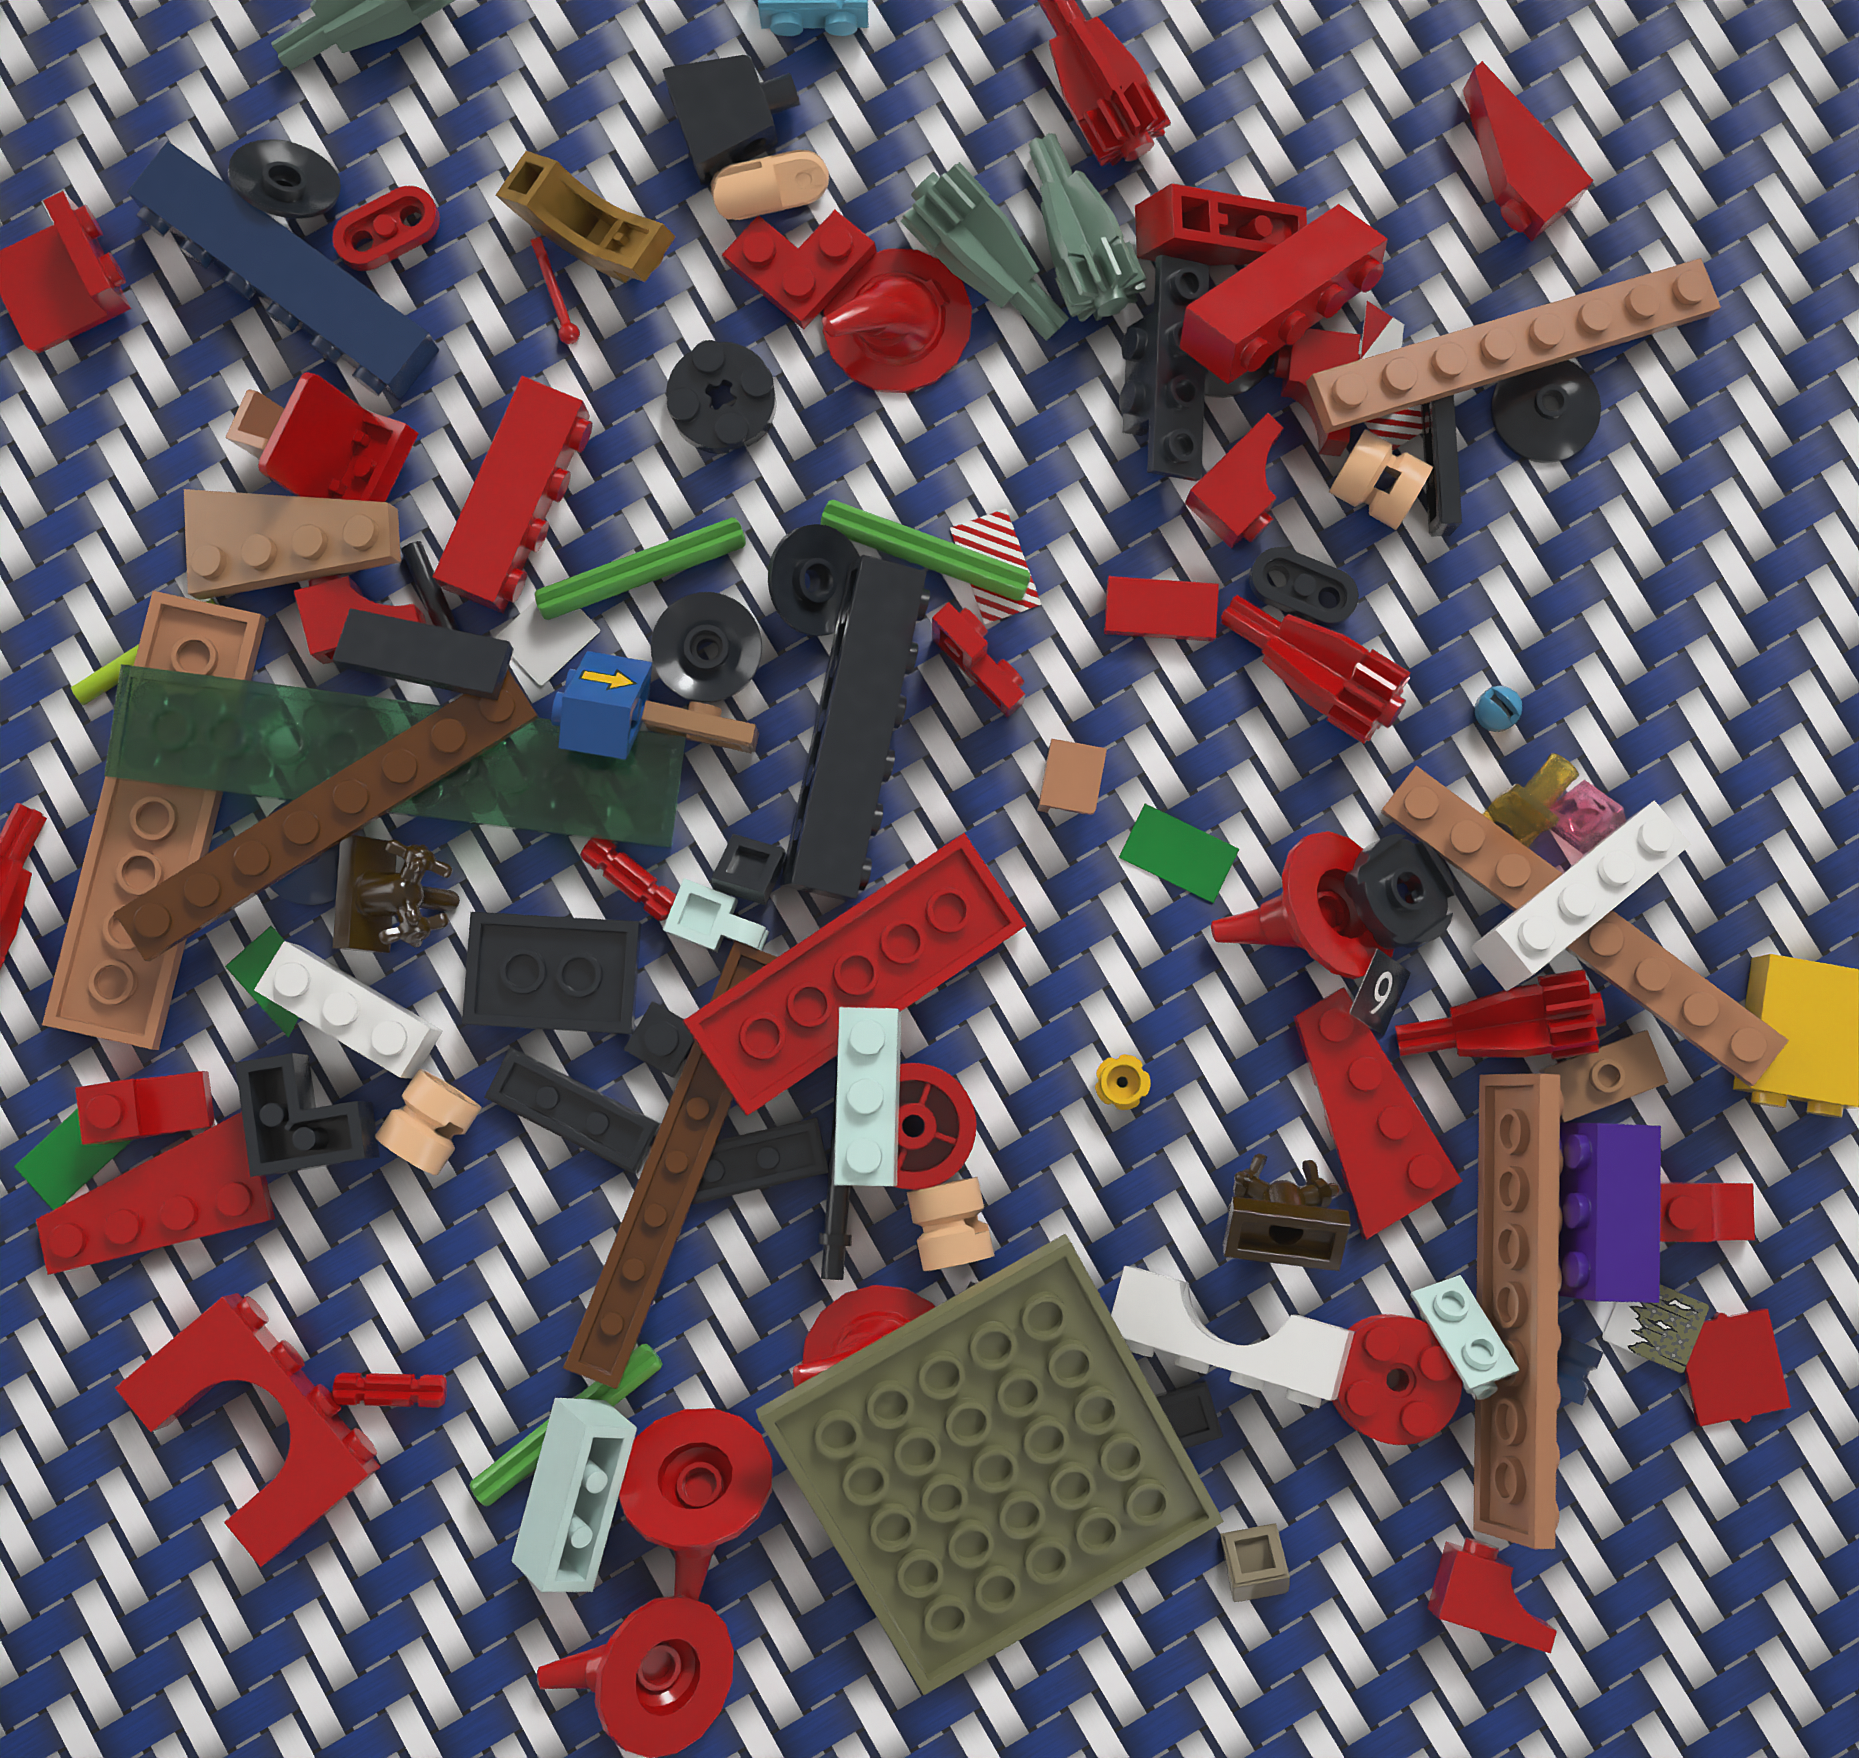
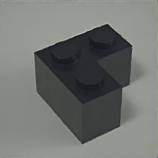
[235,1053,380,1177]

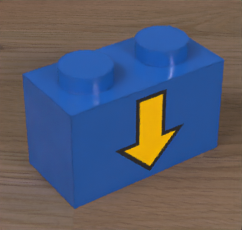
[551,651,653,759]

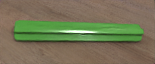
[820,500,1030,601]
[534,517,746,620]
[469,1344,663,1507]

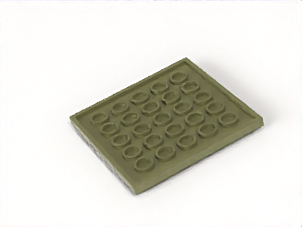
[756,1234,1224,1695]

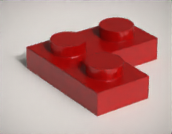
[722,209,877,329]
[932,602,1026,718]

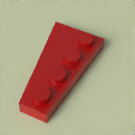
[36,1112,275,1275]

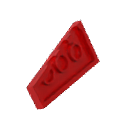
[1293,987,1463,1240]

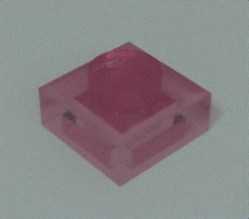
[1542,779,1626,855]

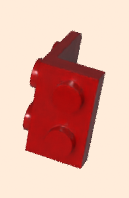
[0,191,131,353]
[258,372,419,502]

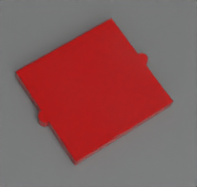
[1684,1308,1791,1427]

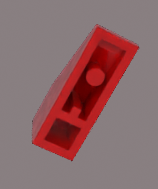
[1463,61,1594,241]
[1135,183,1307,265]

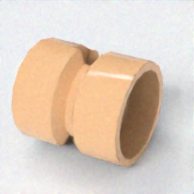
[1329,429,1433,530]
[375,1069,482,1175]
[907,1177,995,1271]

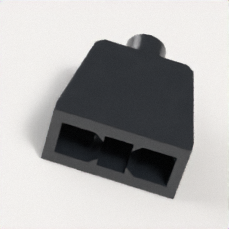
[662,55,800,185]

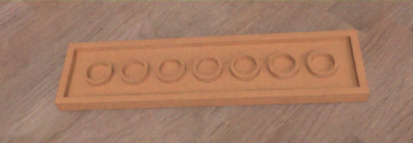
[42,591,266,1050]
[1473,1074,1564,1549]

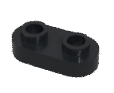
[1249,547,1359,627]

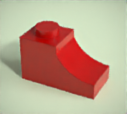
[1274,328,1361,457]
[1185,413,1284,549]
[294,574,427,665]
[75,1071,215,1144]
[1660,1182,1755,1242]
[1427,1537,1557,1654]

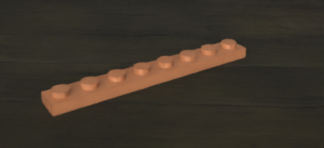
[1306,258,1721,434]
[1381,766,1789,1087]

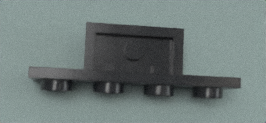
[1119,254,1209,482]

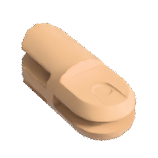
[711,150,829,220]

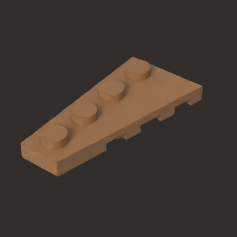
[184,489,401,600]

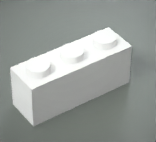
[254,941,443,1079]

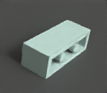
[834,1007,901,1186]
[511,1398,637,1592]

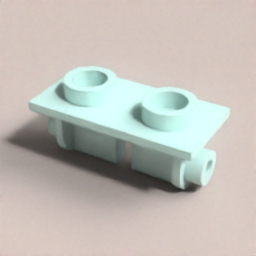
[1411,1275,1519,1400]

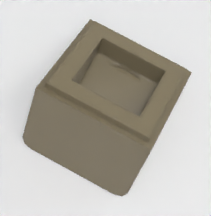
[1220,1523,1290,1602]

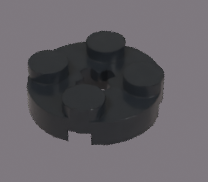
[666,340,777,454]
[1344,834,1455,949]

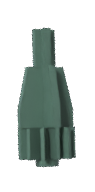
[271,0,456,71]
[1029,133,1147,322]
[900,162,1069,341]

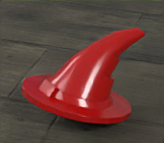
[822,248,972,393]
[1211,831,1394,979]
[792,1285,935,1387]
[618,1408,773,1601]
[537,1595,734,1758]

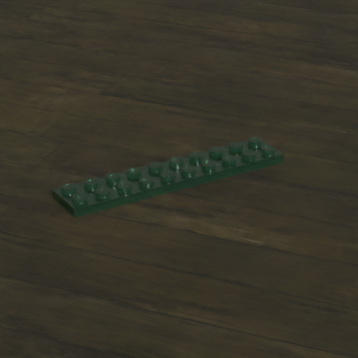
[104,664,686,849]

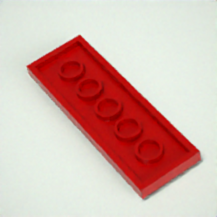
[682,833,1027,1116]

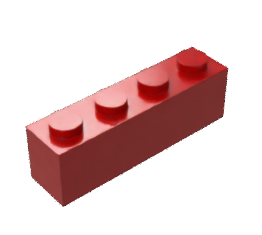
[1180,204,1388,384]
[433,376,593,614]

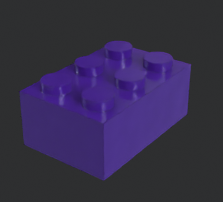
[1558,1123,1661,1303]

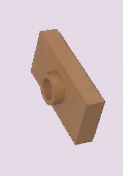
[642,700,759,754]
[1539,1030,1669,1122]

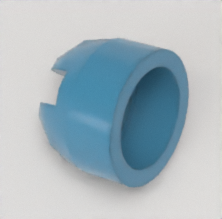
[1475,686,1522,732]

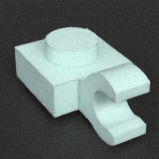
[663,878,769,953]

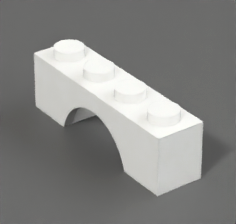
[1470,801,1691,992]
[1111,1266,1354,1408]

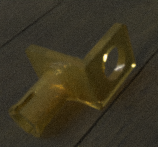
[1482,753,1580,847]

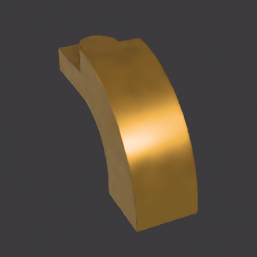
[496,151,676,283]

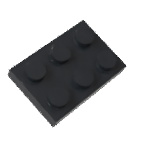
[462,912,641,1035]

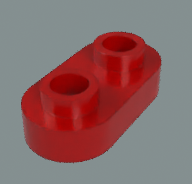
[332,185,440,271]

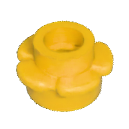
[1095,1054,1151,1110]

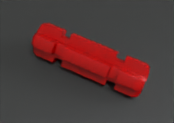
[580,835,677,921]
[332,1372,447,1408]

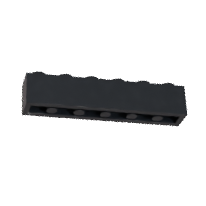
[780,554,930,900]

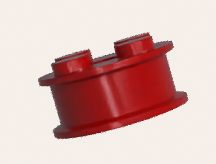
[894,1063,976,1190]
[1332,1314,1462,1445]

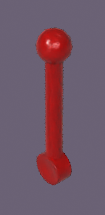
[530,236,580,344]

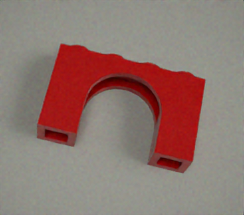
[115,1293,381,1567]

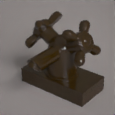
[332,835,460,953]
[1223,1153,1350,1271]

